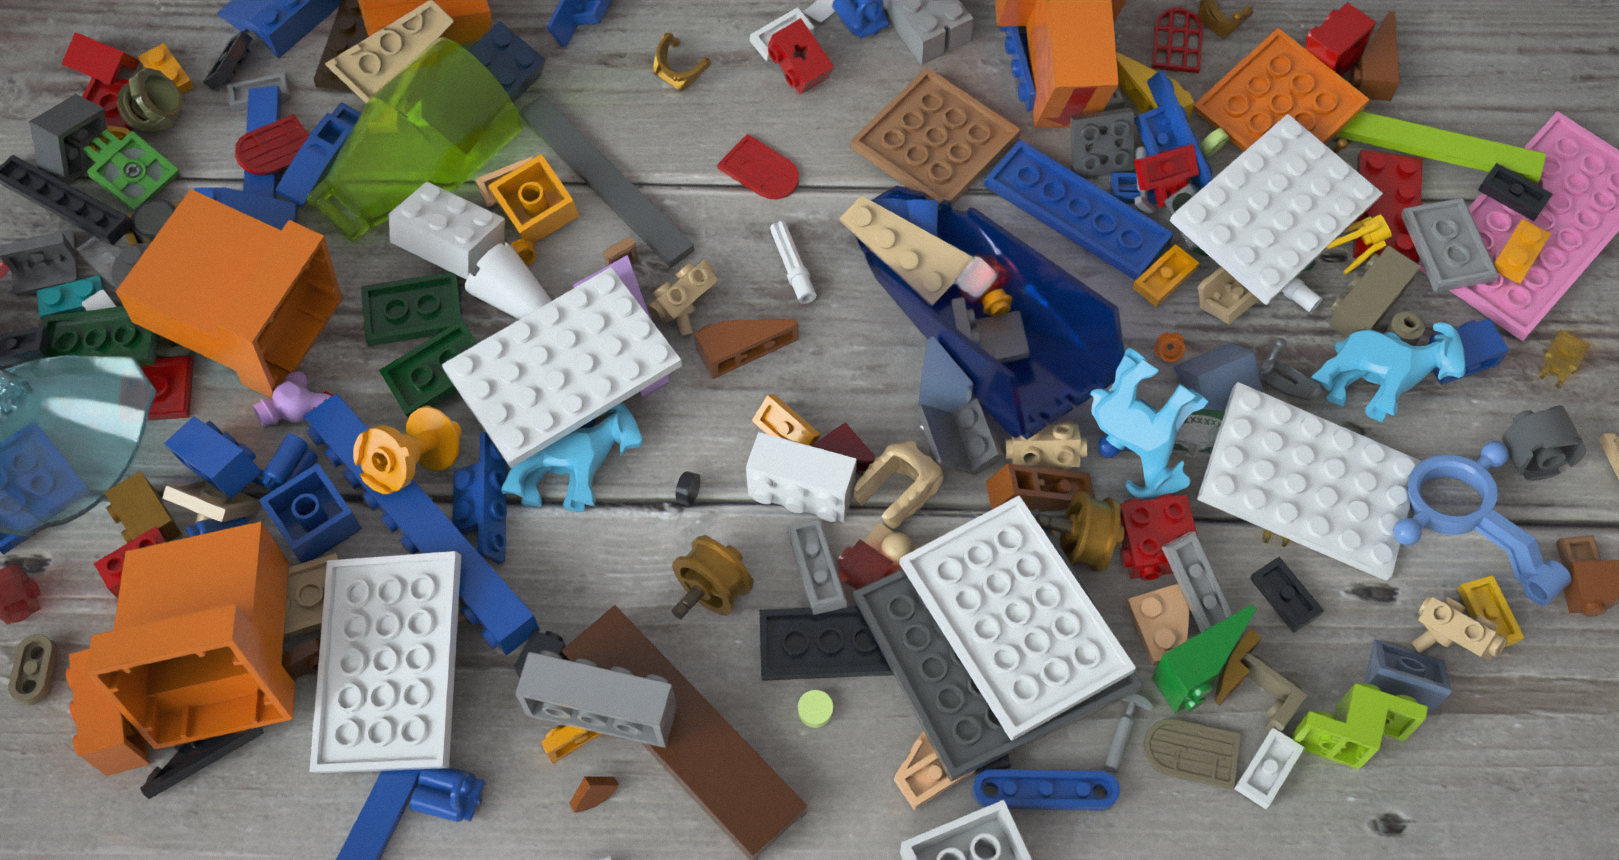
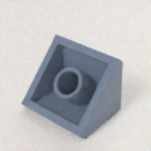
[918,336,974,413]
[1174,343,1264,420]
[1365,639,1452,712]

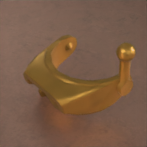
[1198,0,1253,38]
[653,33,711,91]

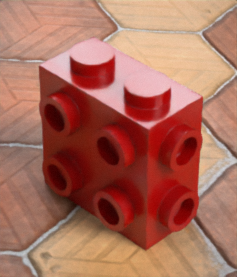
[1120,493,1198,581]

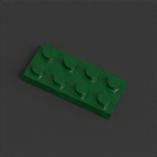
[31,306,160,379]

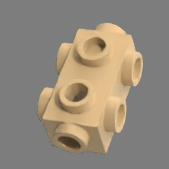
[647,260,718,337]
[1005,419,1087,471]
[1411,596,1507,662]

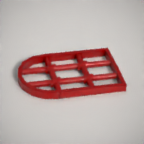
[1152,8,1203,74]

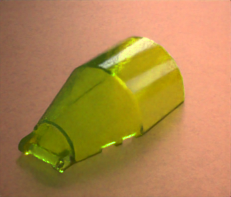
[306,37,523,242]

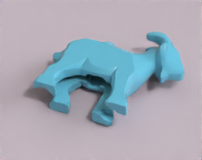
[1311,322,1466,422]
[1090,347,1209,500]
[501,402,643,513]

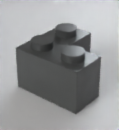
[29,94,107,184]

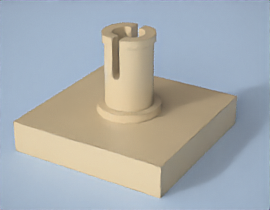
[163,478,261,524]

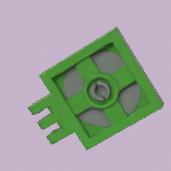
[82,129,180,212]

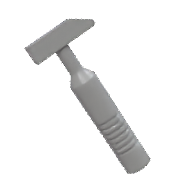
[1135,147,1157,214]
[1104,693,1153,772]

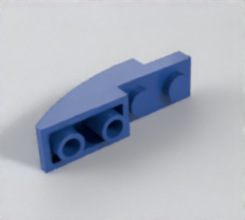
[275,102,367,207]

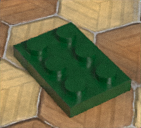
[361,272,463,347]
[379,319,478,418]

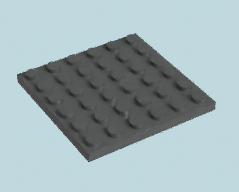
[853,508,1143,782]

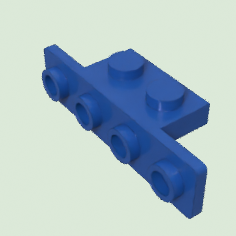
[547,0,612,46]
[1000,26,1036,112]
[1134,70,1213,190]
[452,432,507,564]

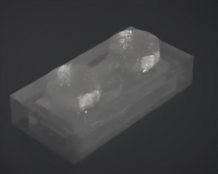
[76,236,122,291]

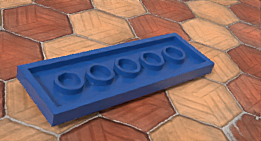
[984,139,1174,280]

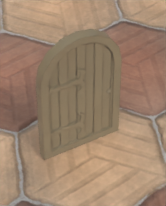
[1143,719,1241,790]

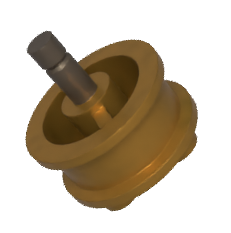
[1036,491,1124,572]
[671,535,754,620]

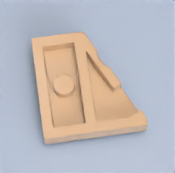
[1126,584,1190,666]
[894,730,975,811]

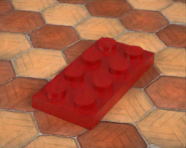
[1352,150,1423,263]

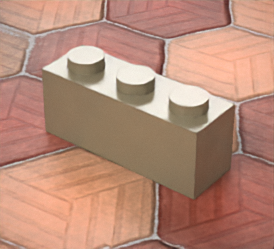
[1328,246,1421,337]

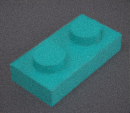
[37,275,106,320]

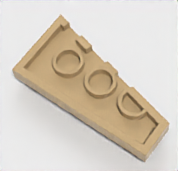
[325,0,454,107]
[839,195,975,306]

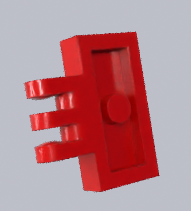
[1134,144,1199,208]

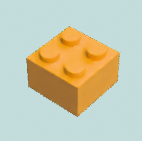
[488,154,579,244]

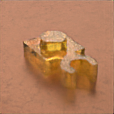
[1539,329,1590,388]

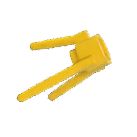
[1326,214,1392,274]

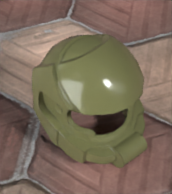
[117,68,182,132]

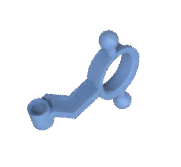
[1393,441,1572,606]

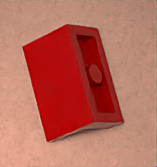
[61,32,140,86]

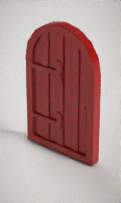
[235,114,309,176]
[717,134,799,200]

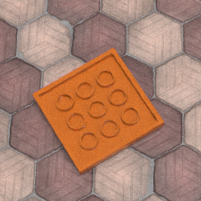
[1193,28,1370,152]

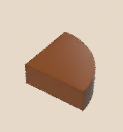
[569,776,619,812]

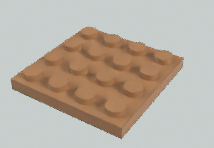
[850,67,1021,213]

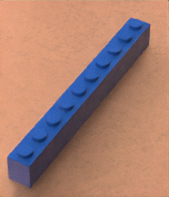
[304,393,540,656]

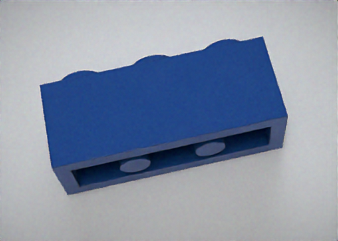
[164,416,261,499]

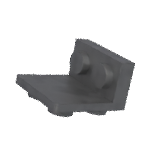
[951,297,1030,371]
[917,397,1006,475]

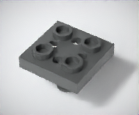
[1070,108,1134,177]

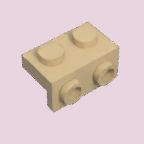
[1198,266,1259,324]

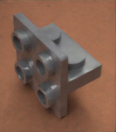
[0,230,79,296]

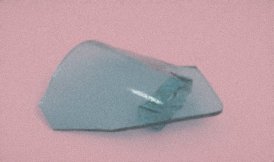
[0,356,156,537]

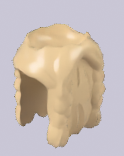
[854,440,944,531]

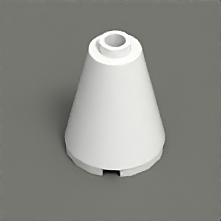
[464,242,552,320]

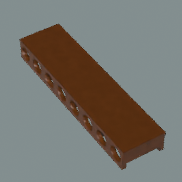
[561,605,808,860]

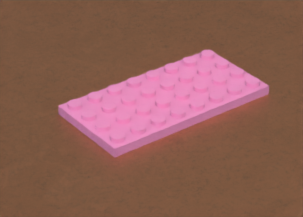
[1418,111,1619,341]

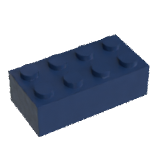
[418,20,546,153]

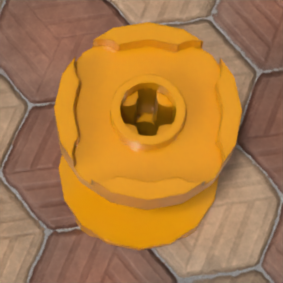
[353,406,462,494]

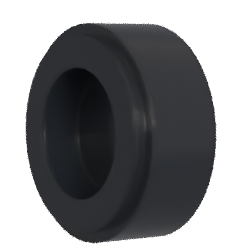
[675,471,700,506]

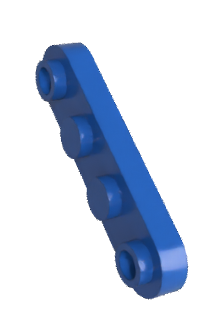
[972,769,1120,811]

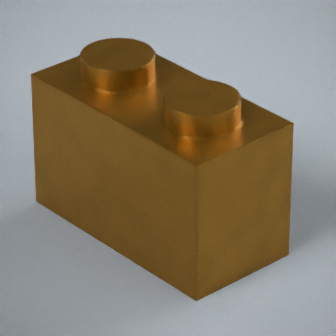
[104,471,182,543]

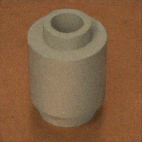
[1384,311,1425,346]

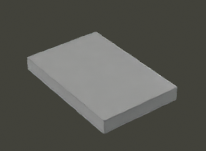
[1401,197,1499,293]

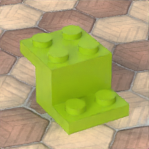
[1291,683,1428,770]

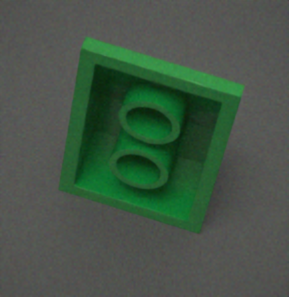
[1151,604,1256,714]

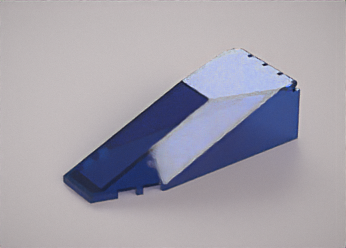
[855,185,1125,440]

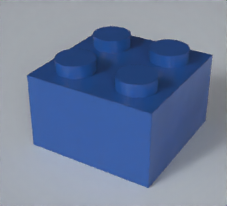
[259,463,362,563]

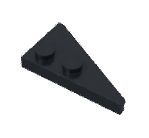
[140,727,264,799]

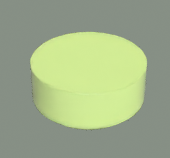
[1199,128,1229,157]
[798,690,833,728]

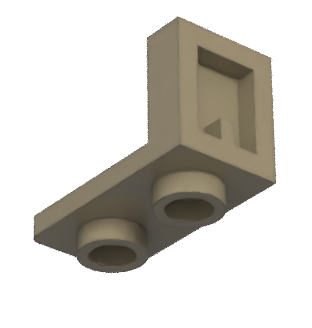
[1240,653,1308,732]

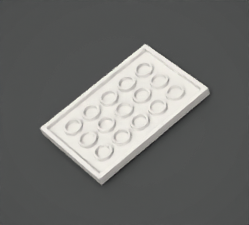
[1169,114,1383,305]
[442,267,682,468]
[1197,382,1421,581]
[899,496,1136,741]
[310,551,461,773]

